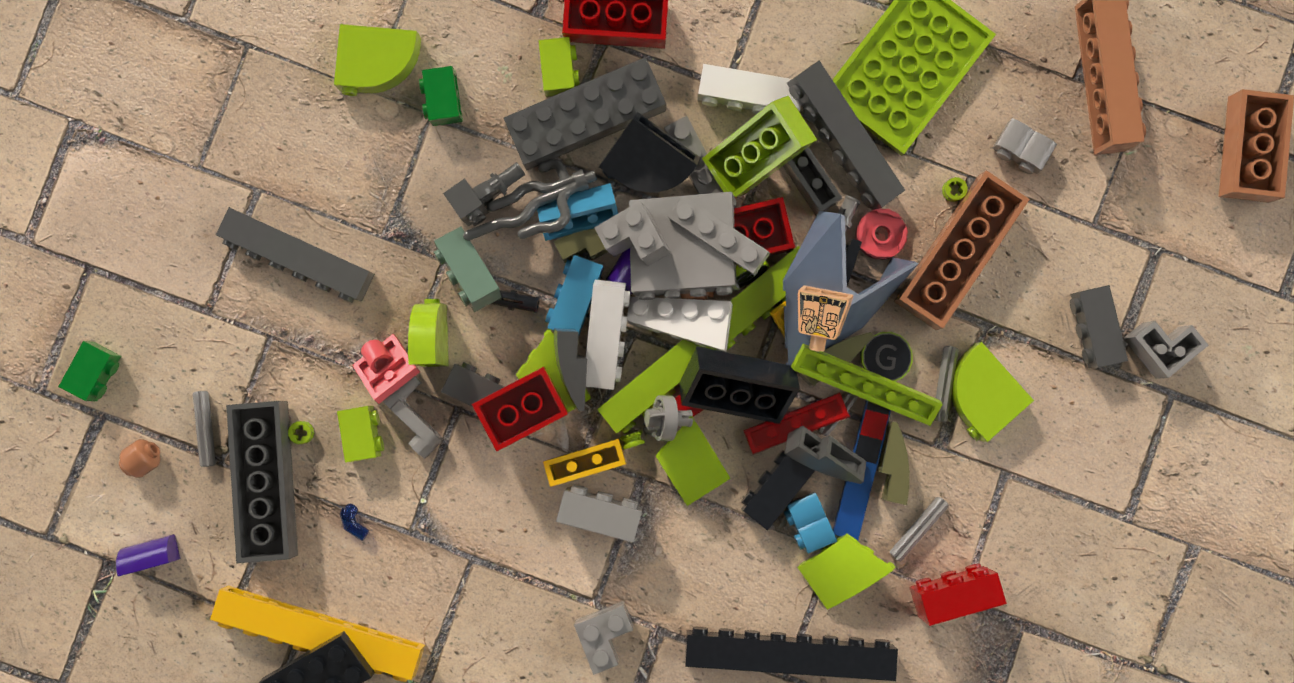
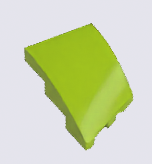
[516,329,591,425]
[656,416,731,506]
[797,534,896,610]

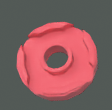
[856,208,908,260]

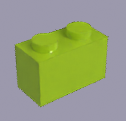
[538,37,580,97]
[337,406,384,463]

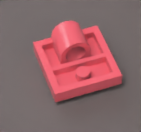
[352,334,420,404]

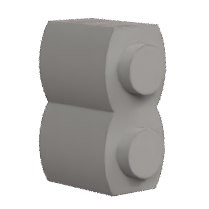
[993,118,1057,174]

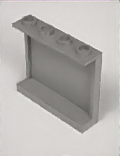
[629,192,739,300]

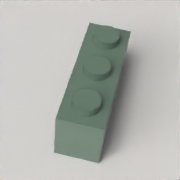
[433,226,502,312]

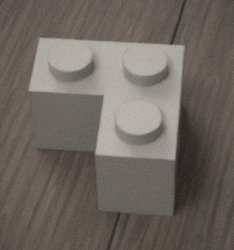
[594,201,671,266]
[1123,321,1209,379]
[574,601,633,675]

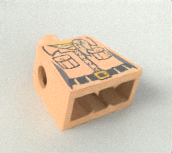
[798,285,854,351]

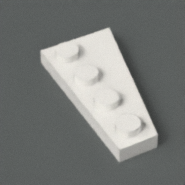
[627,297,733,352]

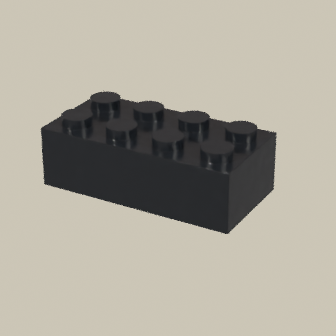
[679,346,800,424]

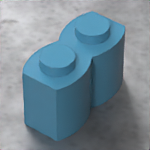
[784,492,837,554]

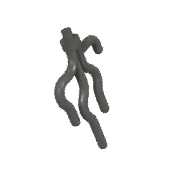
[463,159,597,241]

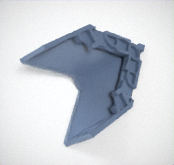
[783,211,918,365]

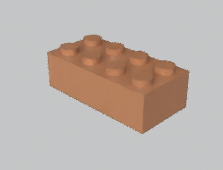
[1218,89,1294,203]

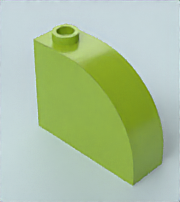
[334,24,421,96]
[408,299,449,367]
[951,342,1034,442]

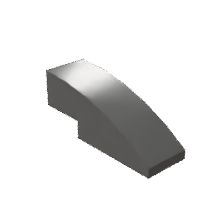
[554,328,587,411]
[785,426,866,484]

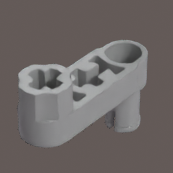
[383,376,443,459]

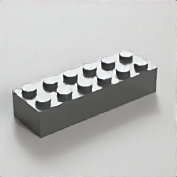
[503,57,666,171]
[226,401,298,564]

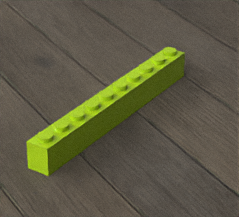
[597,246,800,434]

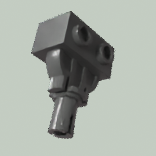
[443,162,525,227]

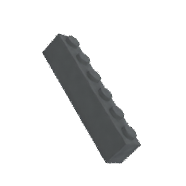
[787,60,905,210]
[216,207,375,303]

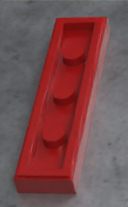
[743,392,850,455]

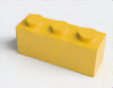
[543,438,627,487]

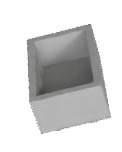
[556,484,642,543]

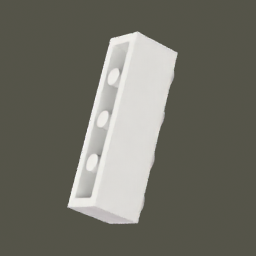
[697,64,801,114]
[586,280,630,390]

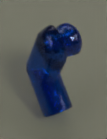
[340,503,370,541]

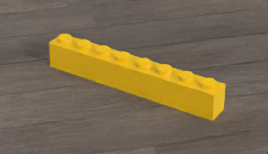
[210,585,425,682]

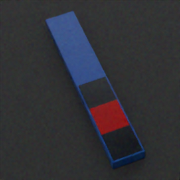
[833,400,891,540]

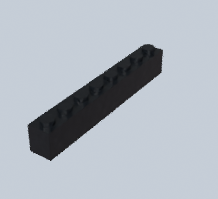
[685,627,898,681]

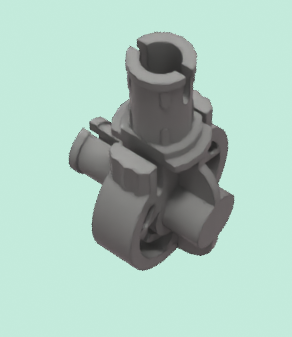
[643,395,693,441]

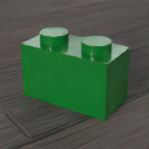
[419,66,463,126]
[58,341,121,401]

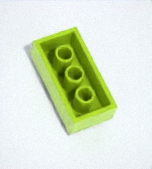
[702,96,817,198]

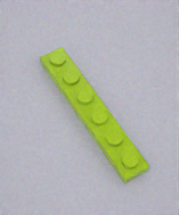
[791,343,943,426]

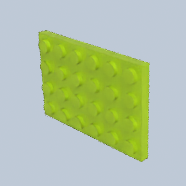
[832,0,996,156]

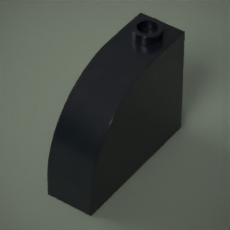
[599,112,700,193]

